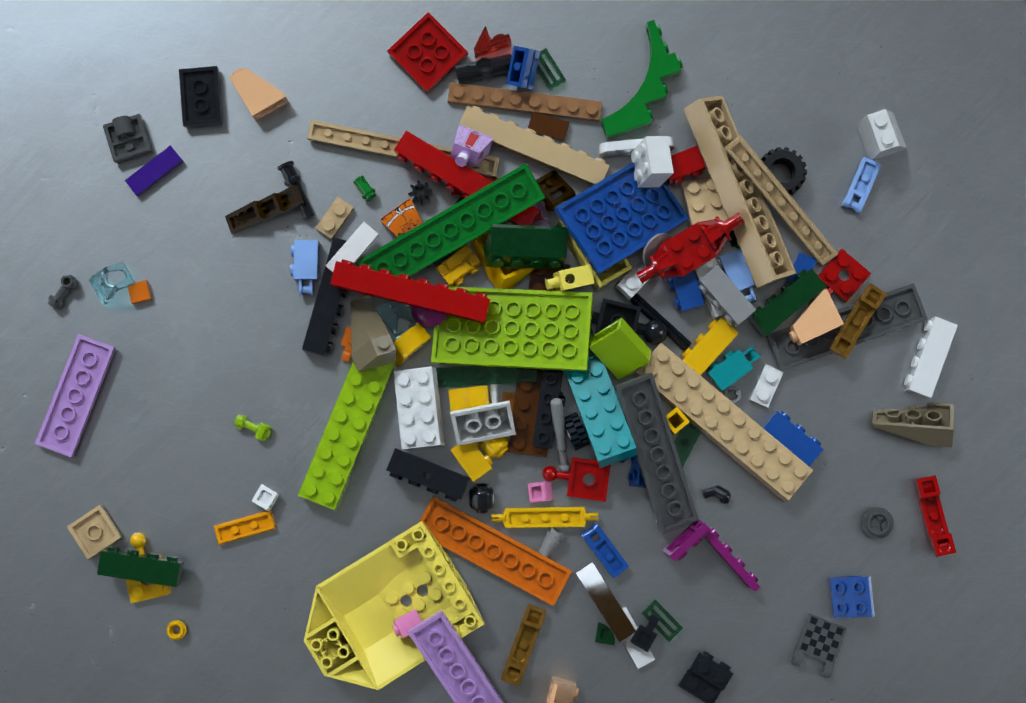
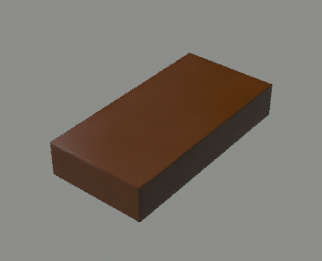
[528,112,569,141]

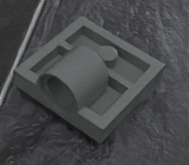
[103,114,152,163]

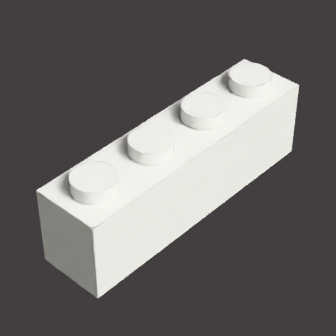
[904,317,958,399]

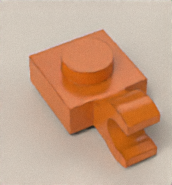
[340,326,352,363]

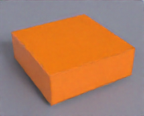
[127,280,152,304]

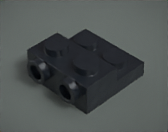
[677,651,734,703]

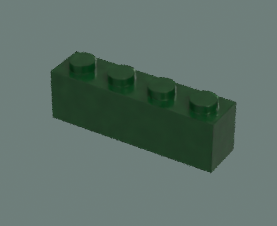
[748,268,827,337]
[97,546,184,587]

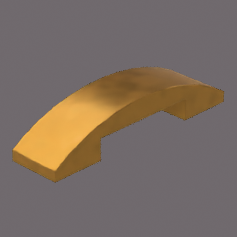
[829,283,887,359]
[500,604,547,687]

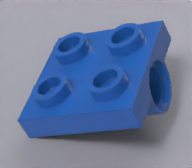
[830,576,875,618]

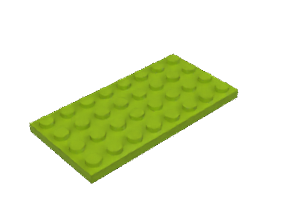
[431,287,593,372]

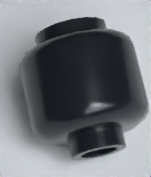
[469,483,495,514]

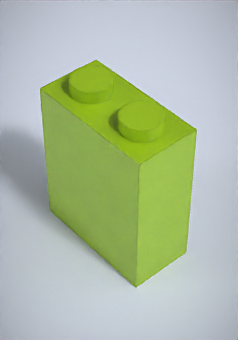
[589,318,651,380]

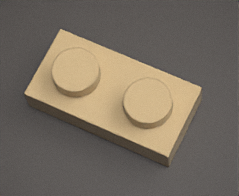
[316,197,354,240]

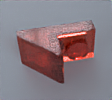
[474,26,511,58]

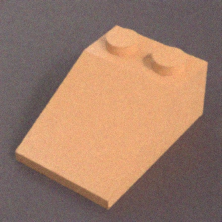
[546,676,579,703]

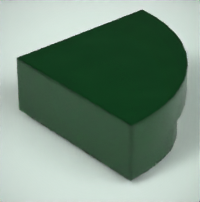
[595,622,615,645]

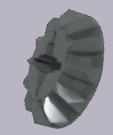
[861,507,894,539]

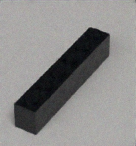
[302,237,349,357]

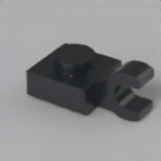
[630,614,659,652]

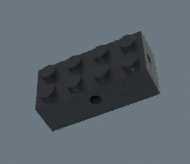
[386,448,470,502]

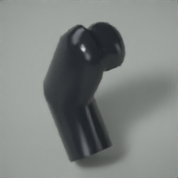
[702,485,731,504]

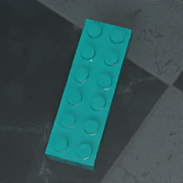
[563,348,637,468]

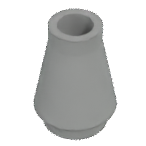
[539,527,565,558]

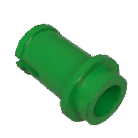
[353,175,376,201]

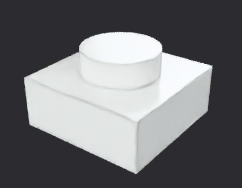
[252,484,279,512]

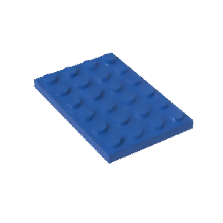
[554,163,689,275]

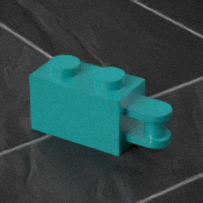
[706,345,761,392]

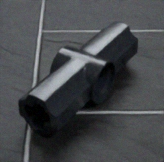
[455,54,512,83]

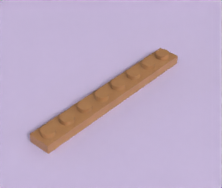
[448,82,602,122]

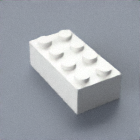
[393,366,445,450]

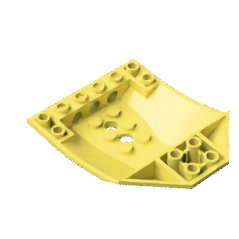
[304,521,485,690]

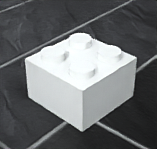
[631,136,674,188]

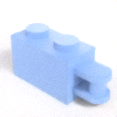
[290,240,320,296]
[718,248,757,302]

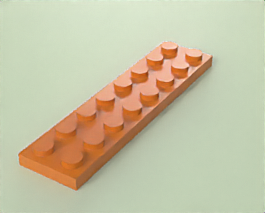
[419,496,572,606]

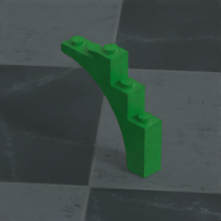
[600,20,683,141]

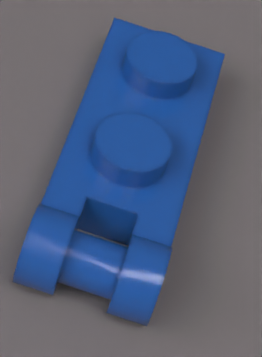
[580,522,629,579]

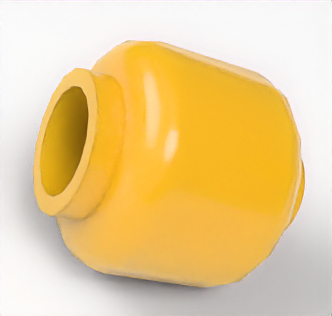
[480,437,509,459]

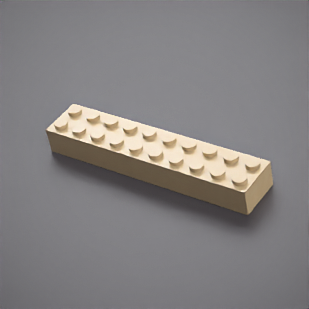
[683,95,796,288]
[633,343,813,502]

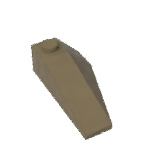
[350,296,396,373]
[872,403,954,447]

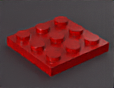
[387,12,468,93]

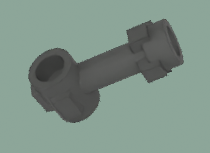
[47,275,77,309]

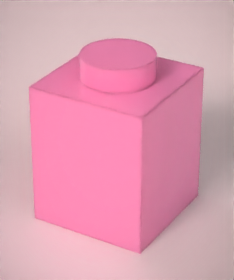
[392,609,422,639]

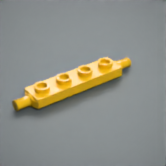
[491,507,598,528]

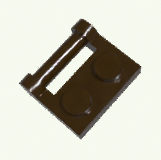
[536,170,576,212]

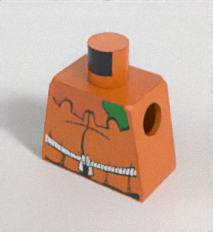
[380,198,422,238]

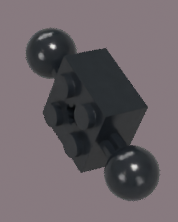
[591,298,668,345]

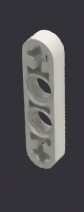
[599,136,674,158]

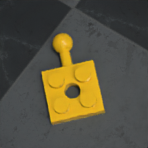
[125,533,171,603]

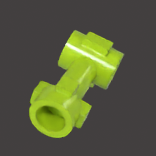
[234,414,271,441]

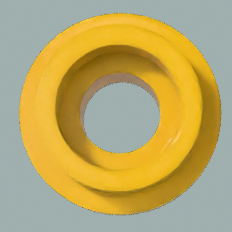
[166,620,187,640]

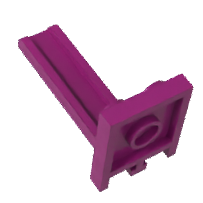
[662,520,760,591]

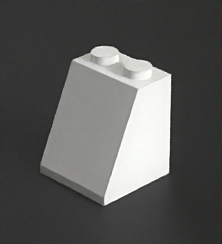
[857,109,907,160]

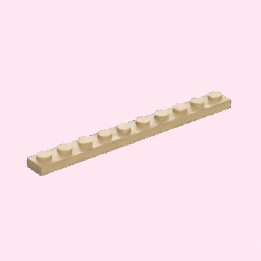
[307,120,500,178]

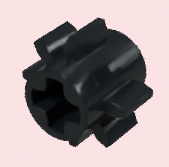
[408,180,433,205]

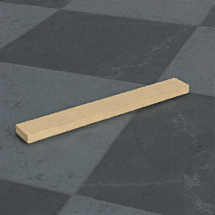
[725,135,838,266]

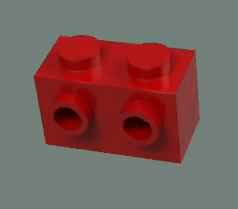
[666,146,706,185]

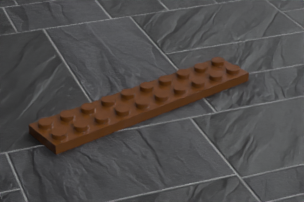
[508,264,570,458]

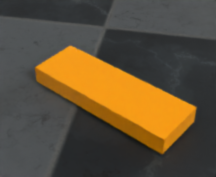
[213,510,276,545]

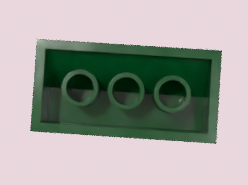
[483,224,568,270]

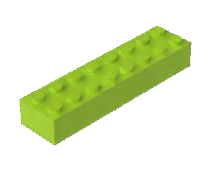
[298,361,396,510]

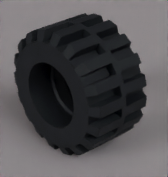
[761,147,807,195]

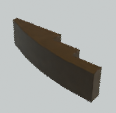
[225,185,304,234]
[576,562,636,642]

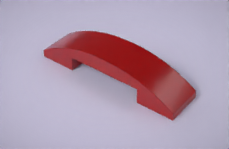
[916,475,956,557]

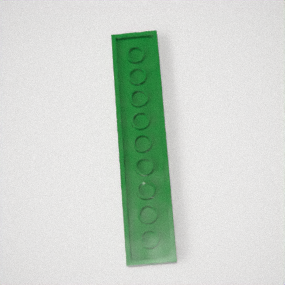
[357,163,546,276]

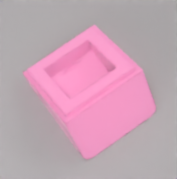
[527,481,554,503]

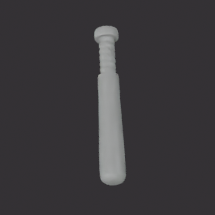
[550,398,571,472]

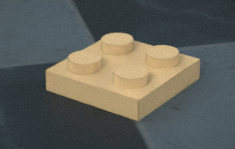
[67,504,122,560]

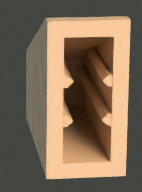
[229,68,288,121]
[789,289,844,346]

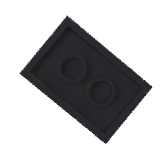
[179,66,223,127]

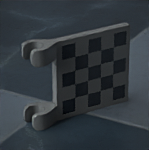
[791,613,847,678]

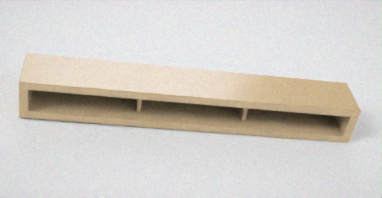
[459,106,610,187]

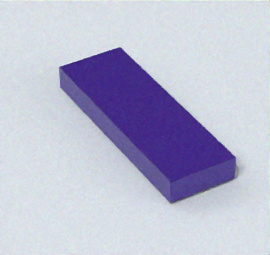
[125,145,183,196]

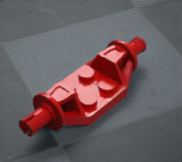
[636,212,745,284]

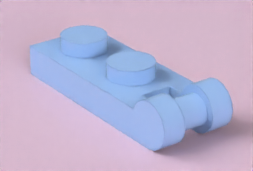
[841,157,882,214]

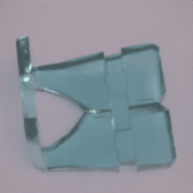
[89,262,135,305]
[376,301,417,337]

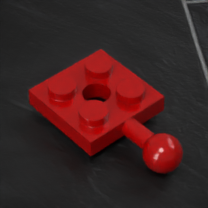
[812,248,871,303]
[542,457,611,502]

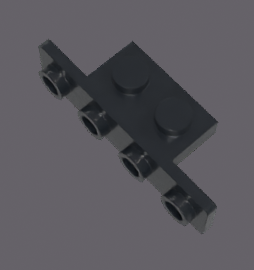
[532,369,566,449]

